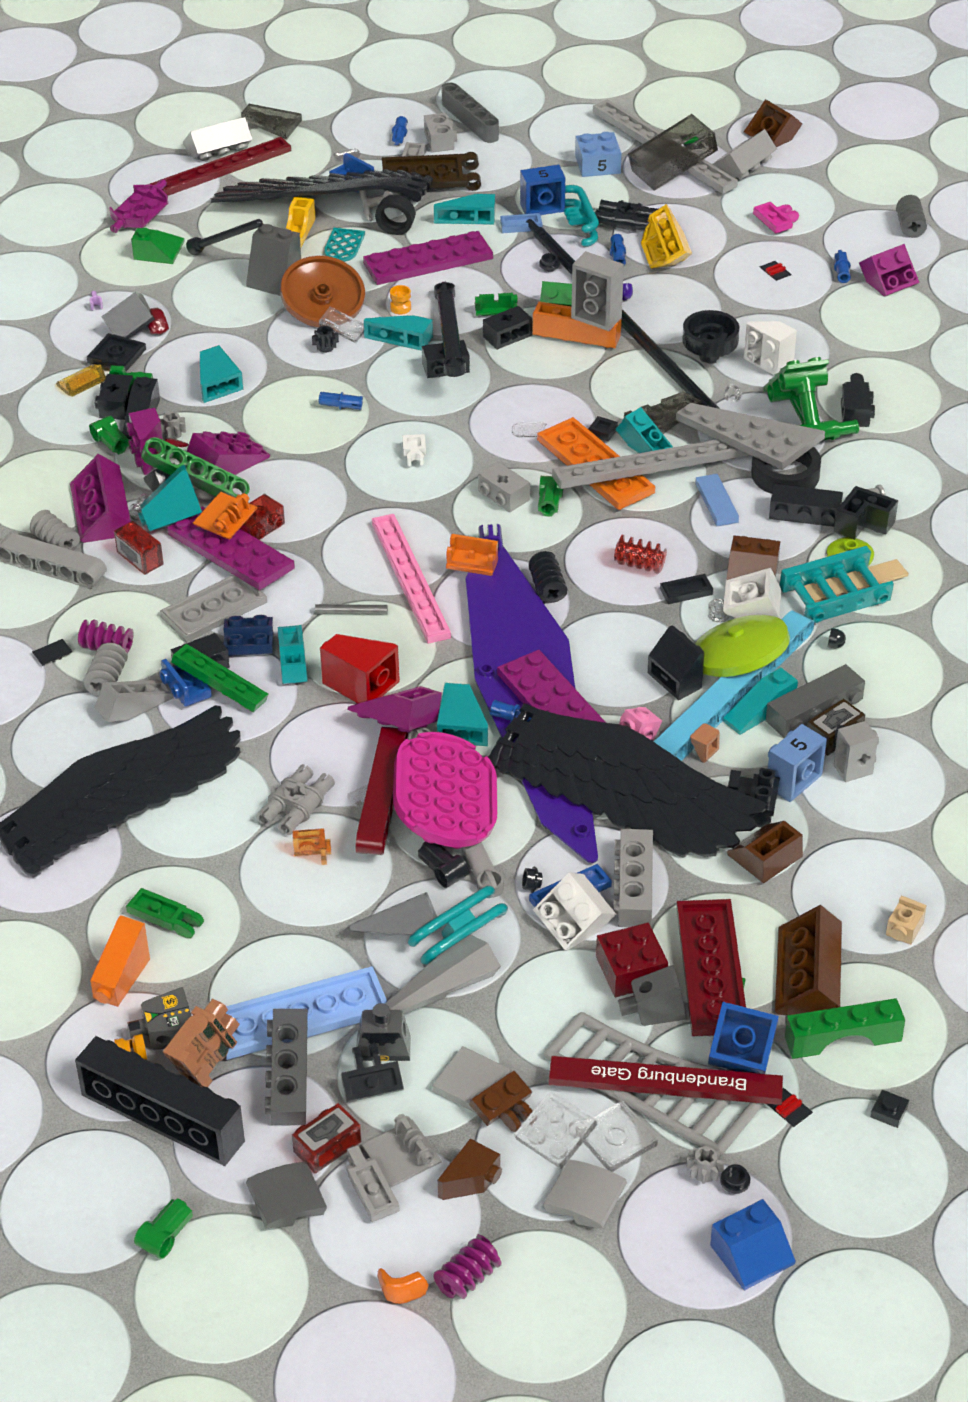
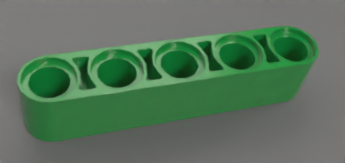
[141,437,250,498]

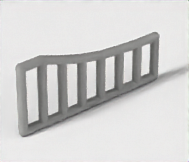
[544,1012,764,1157]

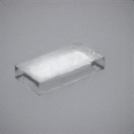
[319,307,364,343]

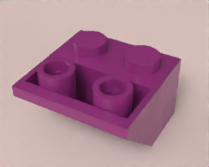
[859,244,920,296]
[126,408,163,475]

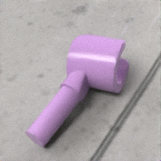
[90,291,103,310]

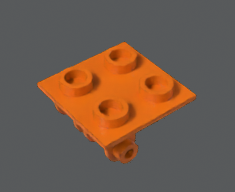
[193,492,257,540]

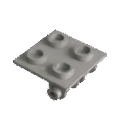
[361,1114,442,1188]

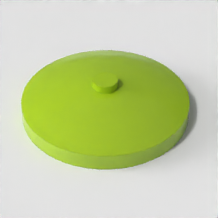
[695,615,790,677]

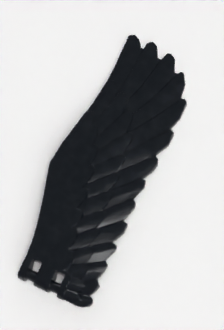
[210,169,433,203]
[488,703,766,858]
[0,705,241,877]

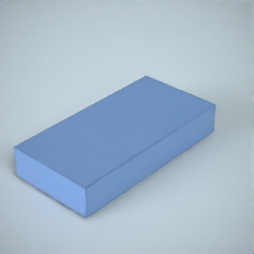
[500,213,543,233]

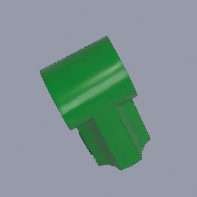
[89,416,129,455]
[538,475,564,517]
[134,1198,193,1259]

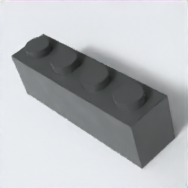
[766,664,865,738]

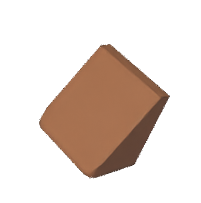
[690,723,720,763]

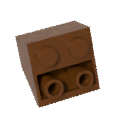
[727,821,803,884]

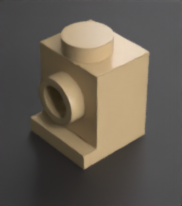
[886,895,927,945]

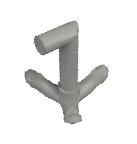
[359,190,401,221]

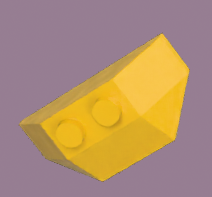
[641,204,692,269]

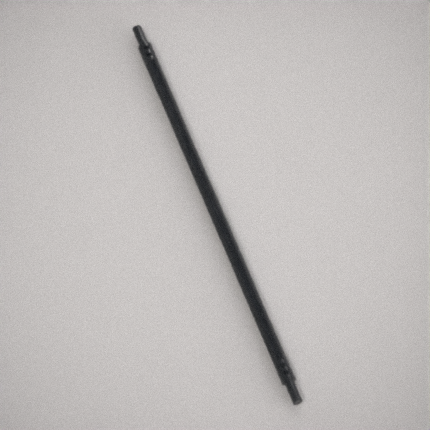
[526,219,720,409]

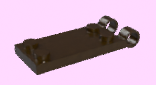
[382,152,481,191]

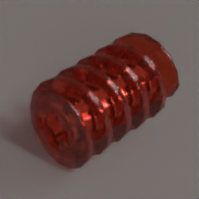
[614,534,667,574]

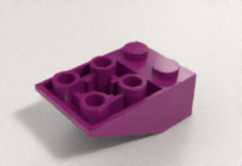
[186,431,270,479]
[347,686,442,732]

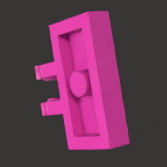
[753,201,799,234]

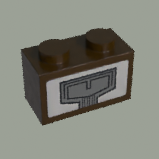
[807,698,865,756]

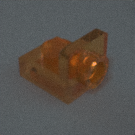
[292,828,332,865]

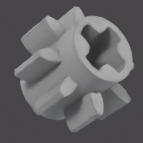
[160,412,186,439]
[687,1145,724,1184]

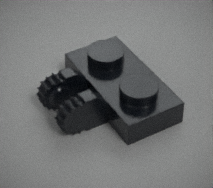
[341,1043,404,1102]

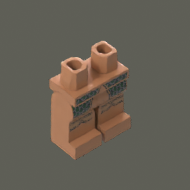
[163,999,240,1087]

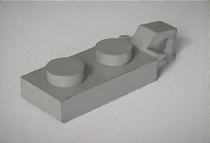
[346,1145,400,1222]

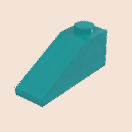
[434,194,495,225]
[363,315,433,351]
[723,667,798,735]

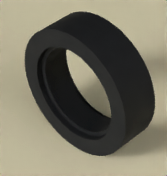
[751,447,821,494]

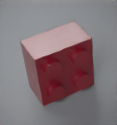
[596,922,668,998]

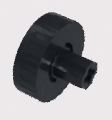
[682,310,740,364]

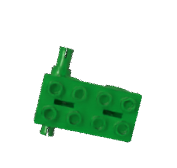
[763,357,859,441]

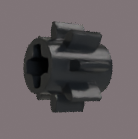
[312,326,339,353]

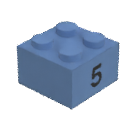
[575,132,622,177]
[767,724,827,802]

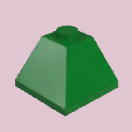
[131,228,185,264]

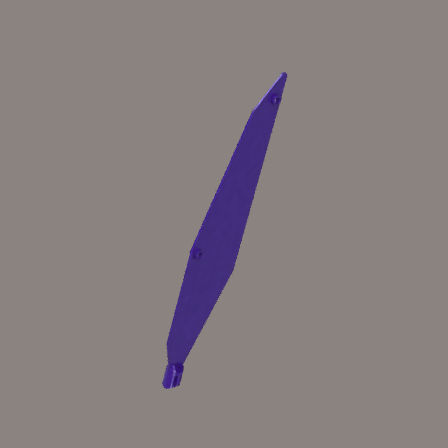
[465,524,598,863]

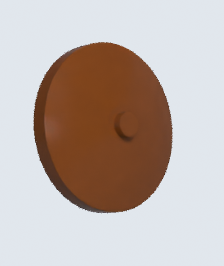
[280,256,365,328]

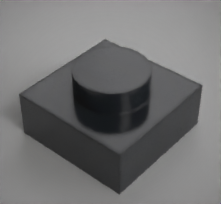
[588,416,618,442]
[870,1090,909,1128]

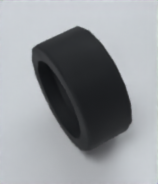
[375,195,416,235]

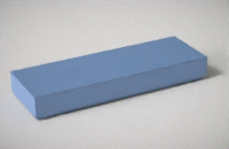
[695,474,739,526]

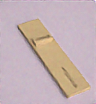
[804,559,909,603]

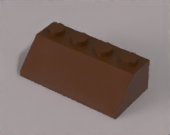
[775,904,842,1015]

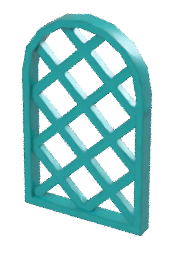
[324,227,365,262]

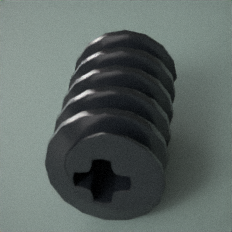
[528,551,568,603]

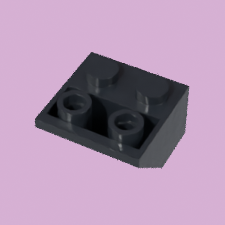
[647,625,704,701]

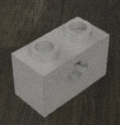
[478,462,530,512]
[834,721,879,782]

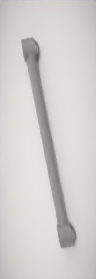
[408,727,504,898]

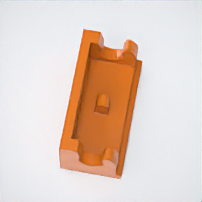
[446,534,498,576]

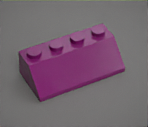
[70,453,131,543]

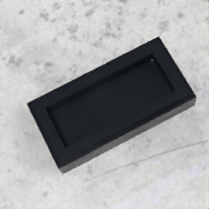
[660,574,713,604]

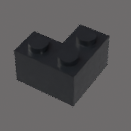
[834,486,899,539]

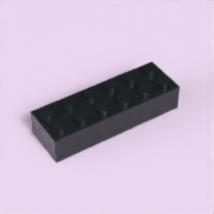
[75,1036,245,1166]

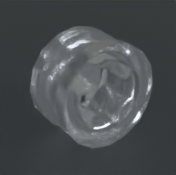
[708,599,729,622]

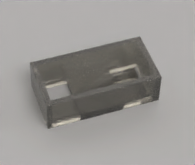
[628,114,718,191]

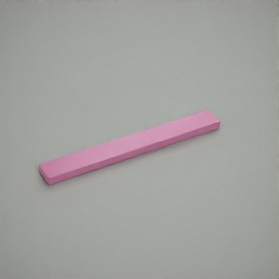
[372,514,451,644]

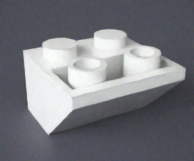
[744,321,797,376]
[533,872,616,950]

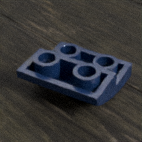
[223,615,273,655]

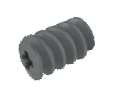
[896,195,927,238]

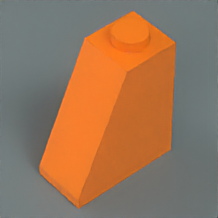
[90,915,150,1007]

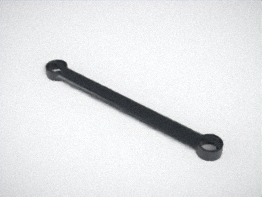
[434,281,466,377]

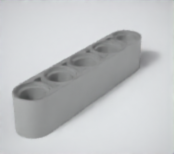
[0,533,107,588]

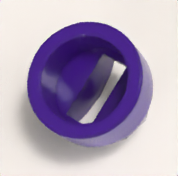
[622,283,633,300]

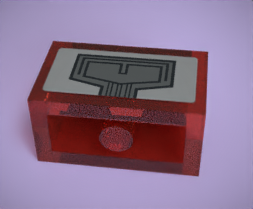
[114,521,164,575]
[292,1103,361,1174]

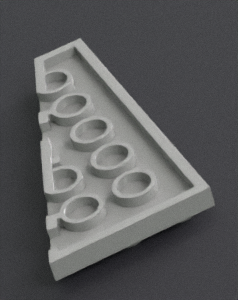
[676,403,825,470]

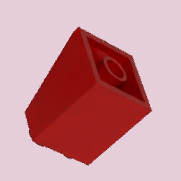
[320,634,400,703]

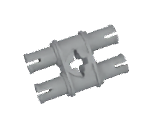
[256,764,335,835]

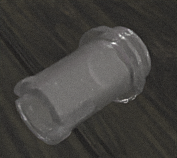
[129,493,150,521]

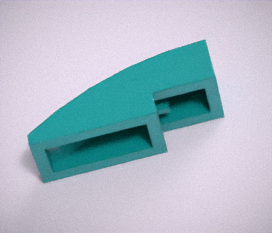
[277,625,307,684]

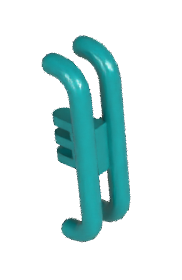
[564,185,599,247]
[408,885,508,965]

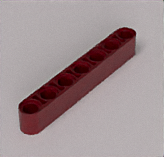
[355,727,408,855]

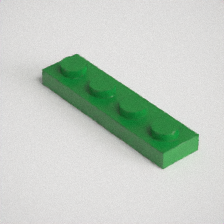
[171,644,269,713]

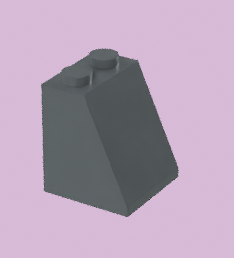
[246,224,301,296]

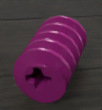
[78,619,134,654]
[433,1234,502,1299]

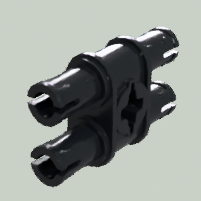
[595,199,659,231]

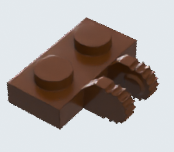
[469,1071,535,1133]

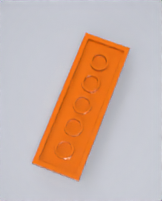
[537,417,655,510]

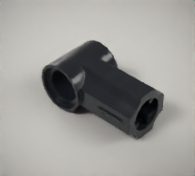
[418,841,470,888]

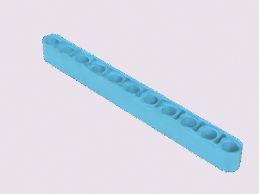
[654,610,815,761]

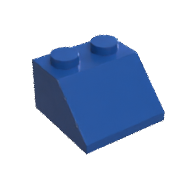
[710,1199,796,1291]

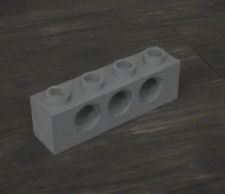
[265,1009,308,1125]

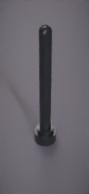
[186,219,263,255]

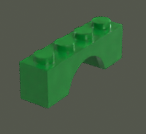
[784,998,905,1059]

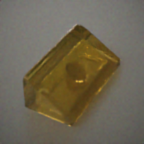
[56,365,106,397]

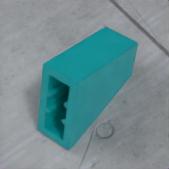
[200,345,244,403]
[138,465,202,531]
[437,683,488,747]

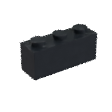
[769,484,843,527]

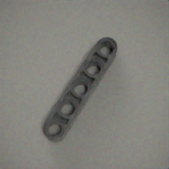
[442,83,499,143]

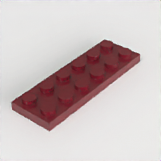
[676,899,746,1036]

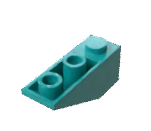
[616,407,673,453]

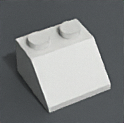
[723,568,781,618]

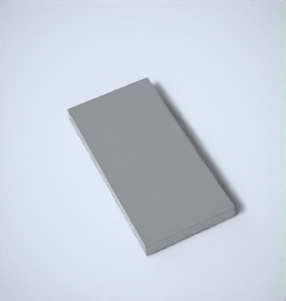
[160,575,267,642]

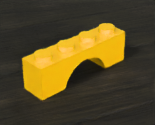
[286,197,315,247]

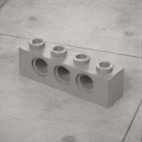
[613,829,653,927]

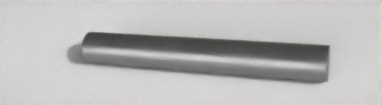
[315,604,388,614]

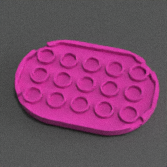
[393,732,497,849]

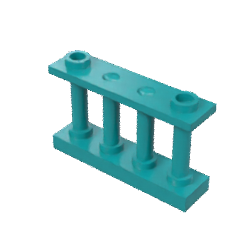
[779,546,894,623]

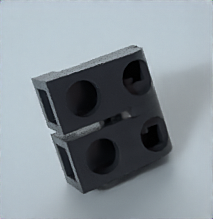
[728,768,780,828]

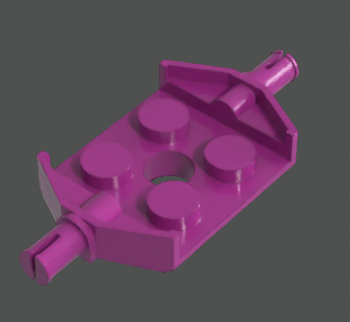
[109,179,169,233]

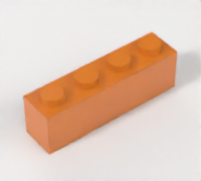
[533,301,621,348]

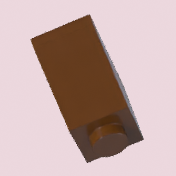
[437,1138,502,1200]

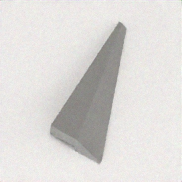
[385,934,501,1014]

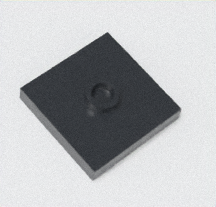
[87,333,146,371]

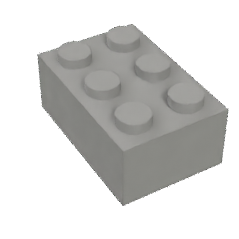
[571,251,624,331]

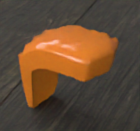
[377,1268,429,1304]

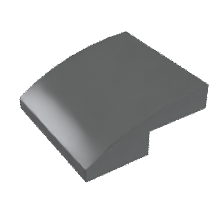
[246,1161,327,1229]

